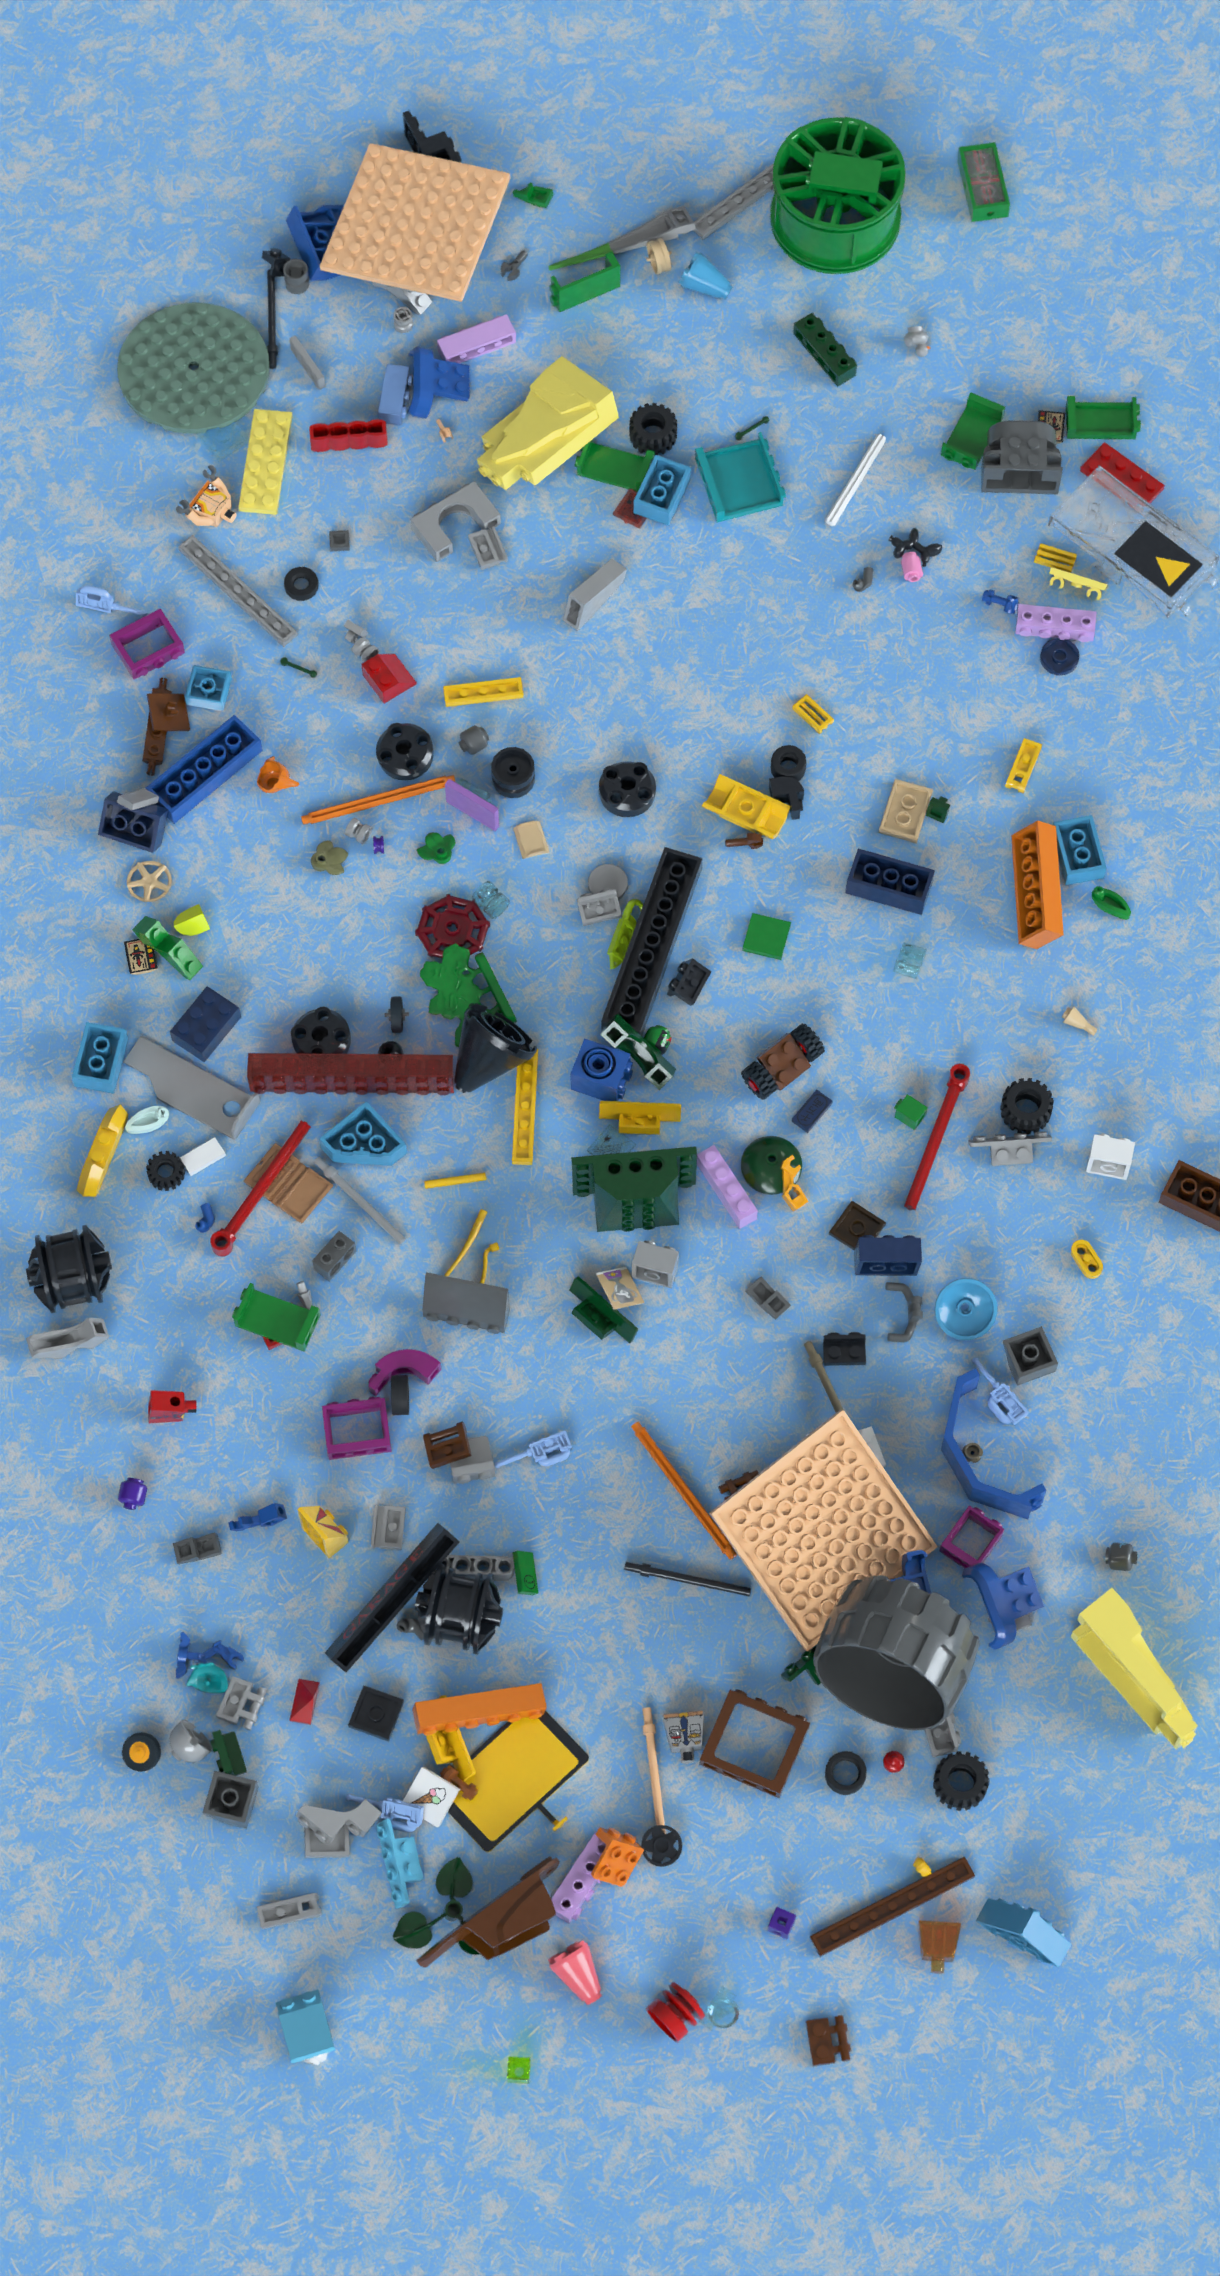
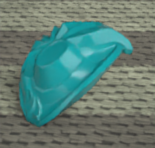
[186,1662,228,1694]

